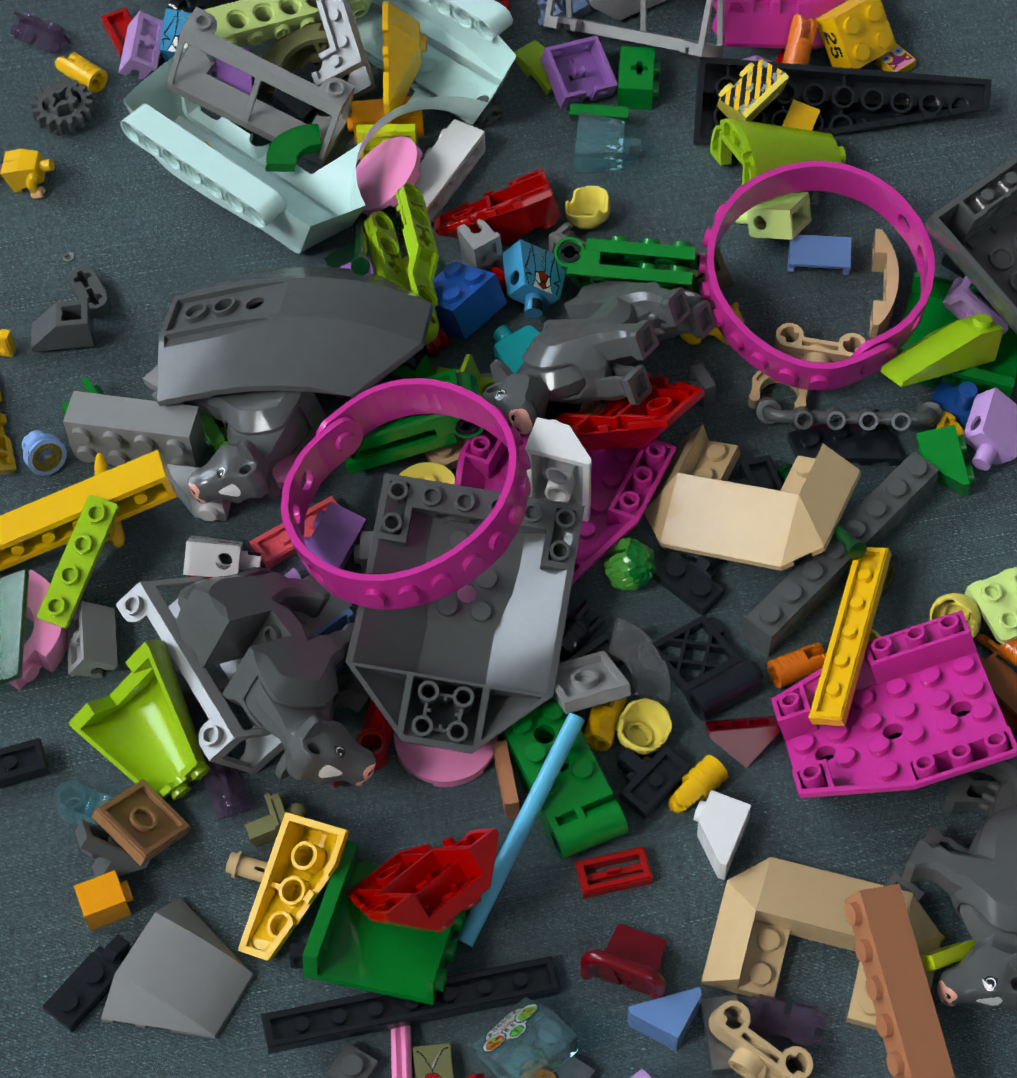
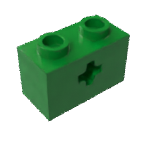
[617,46,660,110]

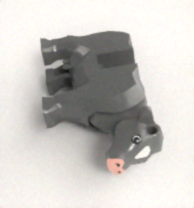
[483,281,716,434]
[181,302,351,504]
[176,567,376,786]
[902,756,1017,1010]

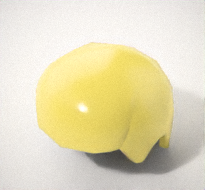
[565,186,610,230]
[929,593,981,639]
[616,698,672,755]

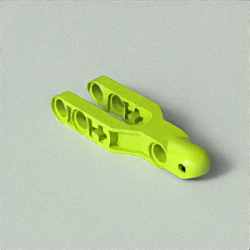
[364,183,439,345]

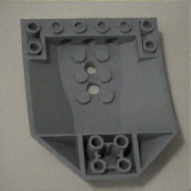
[157,267,433,406]
[345,473,585,754]

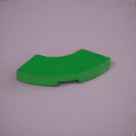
[265,124,322,172]

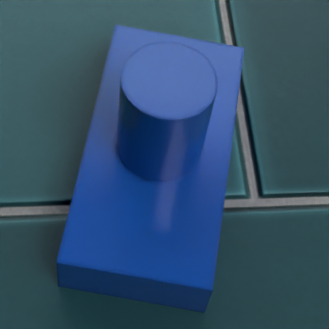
[931,381,978,426]

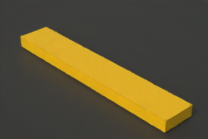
[809,547,892,726]

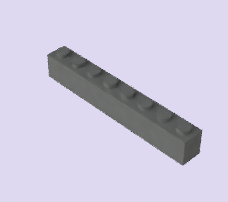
[742,452,939,658]

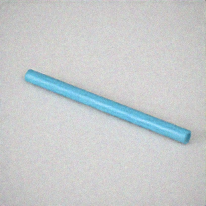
[456,713,585,947]

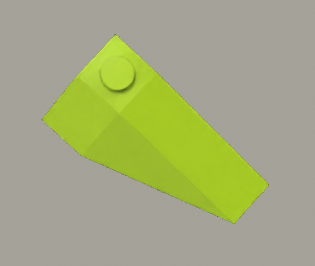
[880,313,1004,387]

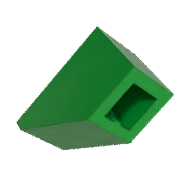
[916,425,975,497]

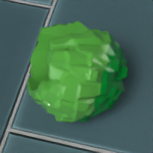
[604,538,657,591]

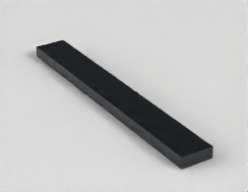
[261,956,561,1054]

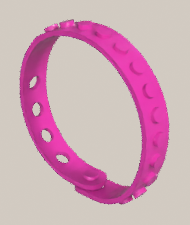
[699,161,935,390]
[281,378,531,610]

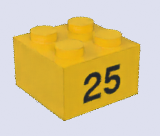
[816,0,897,69]

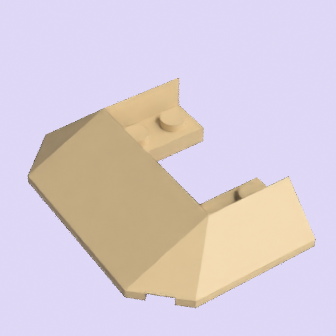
[644,424,861,571]
[701,857,942,1030]

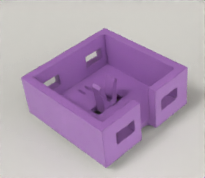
[540,35,618,109]

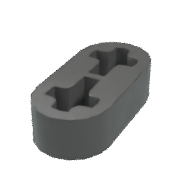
[69,267,110,319]

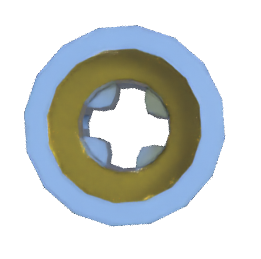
[22,430,67,476]

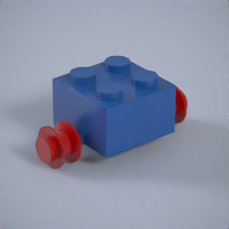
[420,261,507,358]

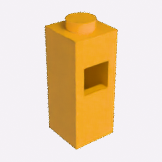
[347,96,424,143]

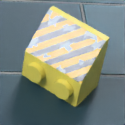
[717,59,789,121]

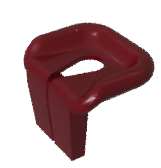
[580,923,667,1000]

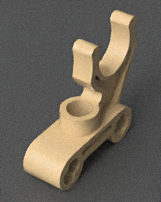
[748,323,865,416]
[709,1000,813,1078]

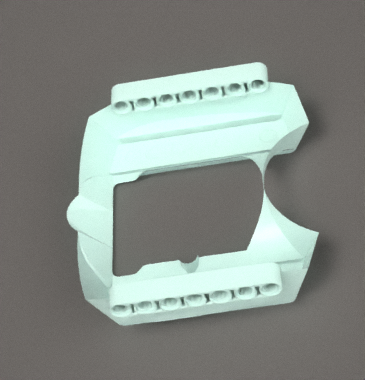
[120,0,517,254]

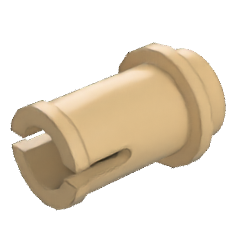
[226,851,268,883]

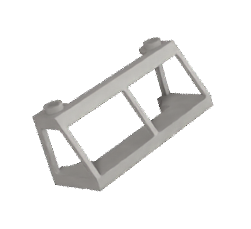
[311,0,376,100]
[543,0,724,58]
[166,7,355,166]
[116,576,284,775]

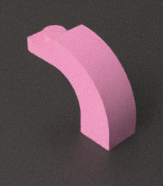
[3,569,67,691]

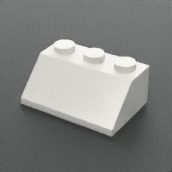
[525,417,592,522]

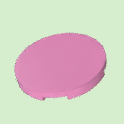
[356,136,423,216]
[394,732,498,787]

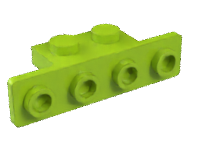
[37,495,120,629]

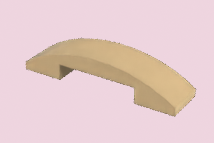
[869,229,899,339]

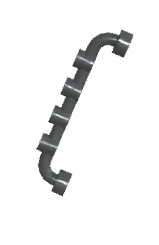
[755,396,942,431]

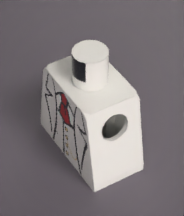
[183,536,262,577]

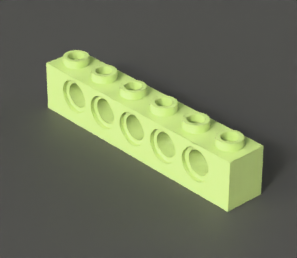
[204,0,372,47]

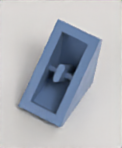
[627,987,702,1051]

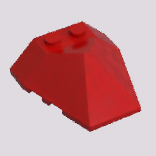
[434,167,562,246]
[554,370,705,451]
[346,828,499,932]

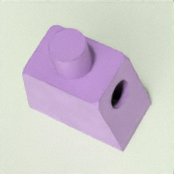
[964,387,1017,471]

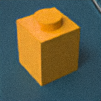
[74,870,134,931]

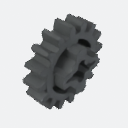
[31,79,95,135]

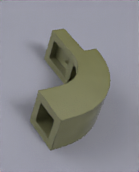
[253,23,330,97]

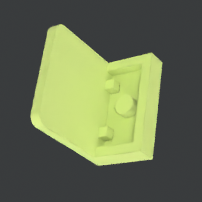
[964,567,1017,643]

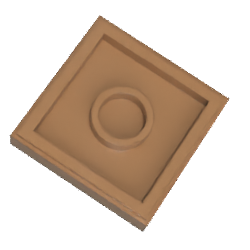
[92,779,192,866]

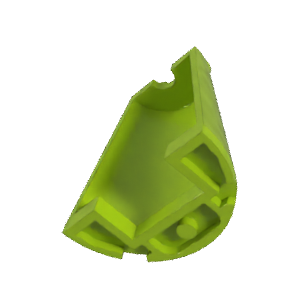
[710,118,846,205]
[68,640,211,801]

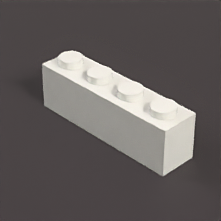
[395,119,486,224]

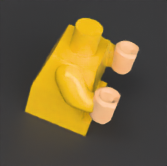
[0,149,55,199]

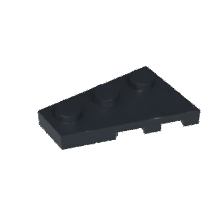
[787,409,902,466]

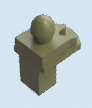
[245,792,306,847]

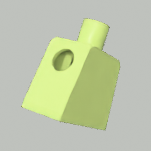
[736,192,812,240]

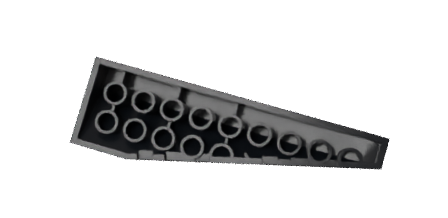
[693,57,992,145]

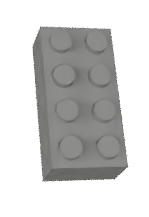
[63,391,207,468]

